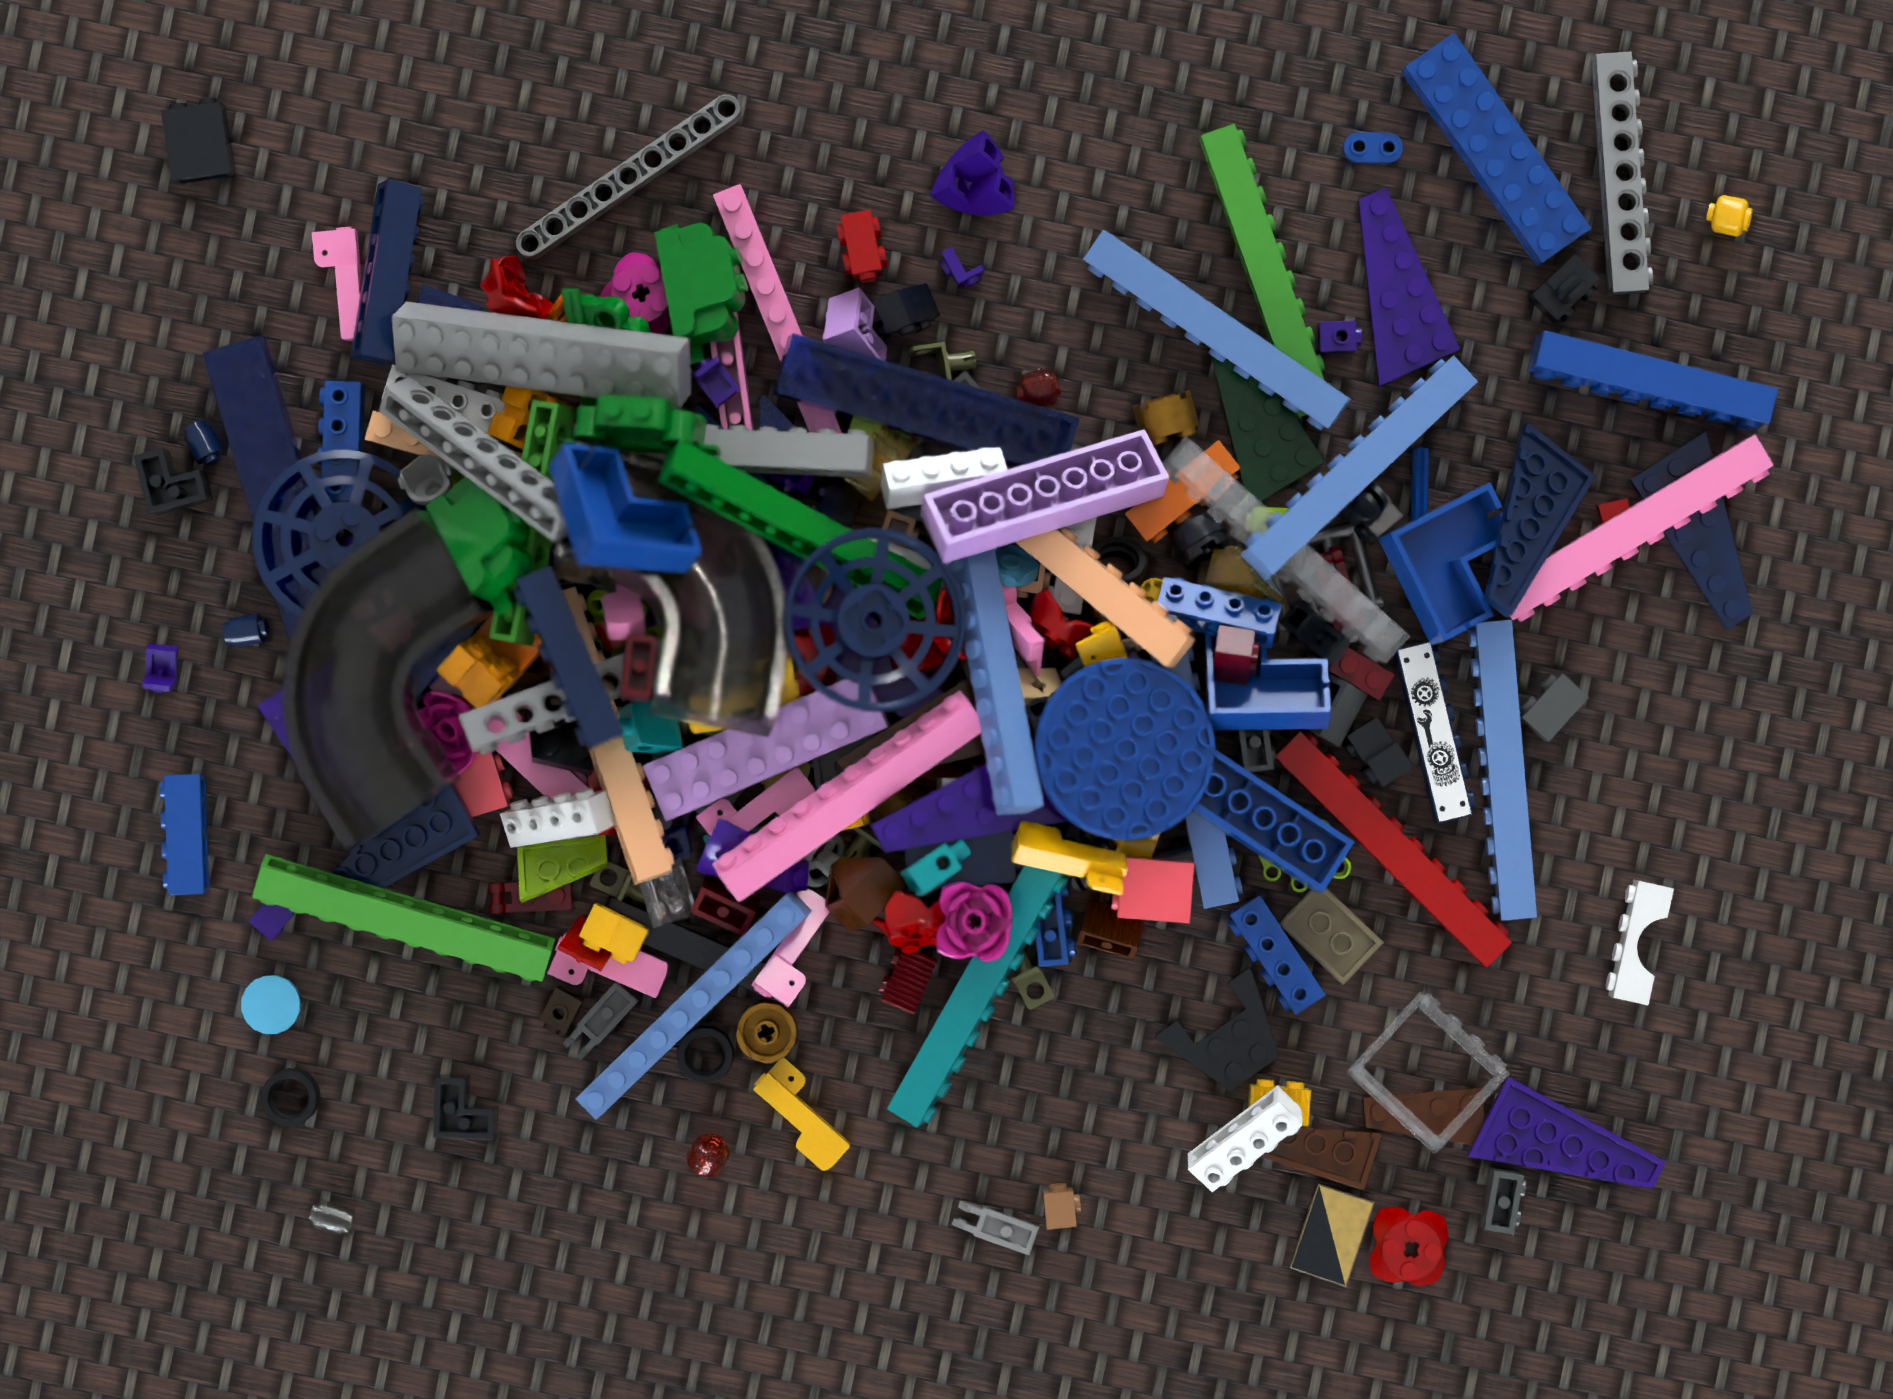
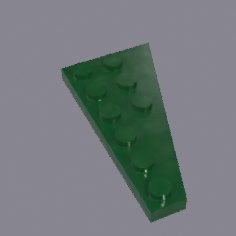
[1208,311,1324,510]

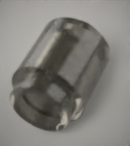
[308,1199,355,1236]

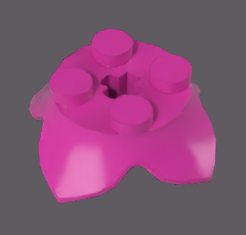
[600,252,671,335]
[404,690,477,776]
[936,882,1013,962]

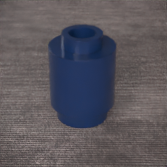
[183,420,224,467]
[223,613,269,647]

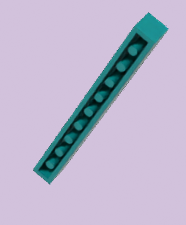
[887,865,1069,1128]

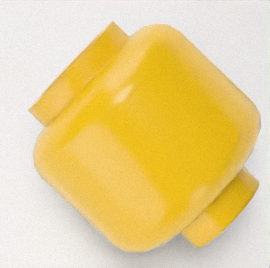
[1706,195,1753,237]

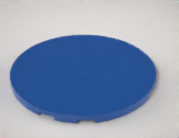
[1034,658,1215,840]

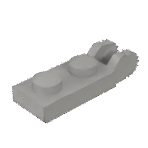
[952,1201,1039,1255]

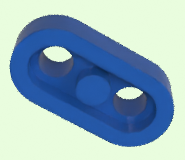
[1343,132,1403,164]

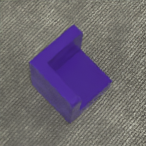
[248,904,294,941]

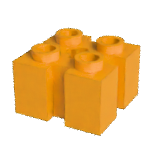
[487,386,574,450]
[436,634,521,709]

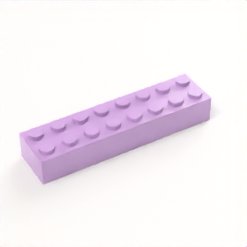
[920,429,1169,563]
[643,679,890,821]

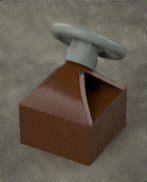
[802,834,907,932]

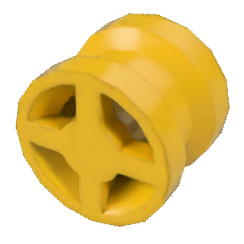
[1140,578,1163,604]

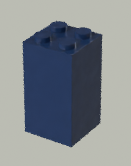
[905,830,1021,891]

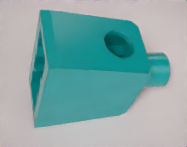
[618,692,683,755]
[900,839,971,897]

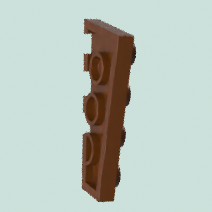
[1362,1087,1485,1145]
[1260,1127,1382,1190]

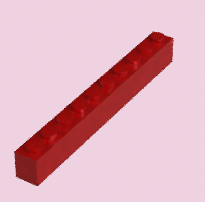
[1275,731,1512,968]

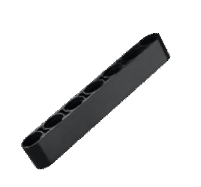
[604,895,794,1003]

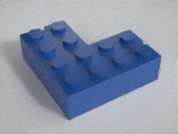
[549,443,702,573]
[1378,483,1503,645]
[1202,633,1331,730]

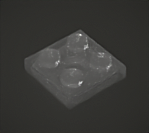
[639,857,695,928]

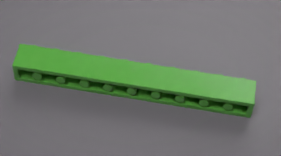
[1199,124,1331,419]
[252,854,555,982]

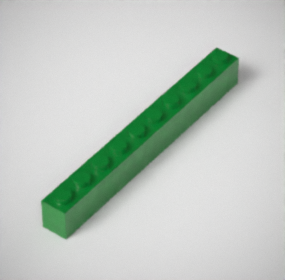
[658,439,942,620]

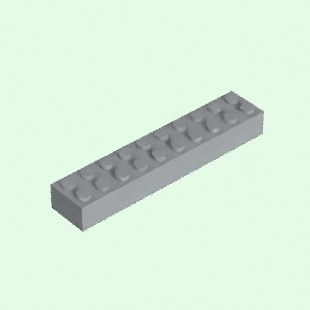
[392,302,691,409]

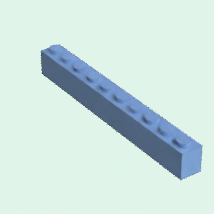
[1083,230,1351,430]
[1240,356,1478,581]
[949,548,1044,815]
[1468,620,1537,921]
[1149,646,1243,909]
[576,892,812,1120]

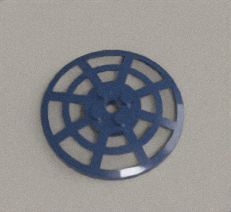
[252,450,434,629]
[784,528,966,712]

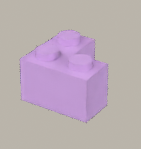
[823,287,887,379]

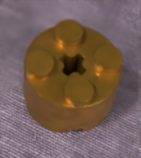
[1132,390,1199,445]
[736,1000,798,1063]

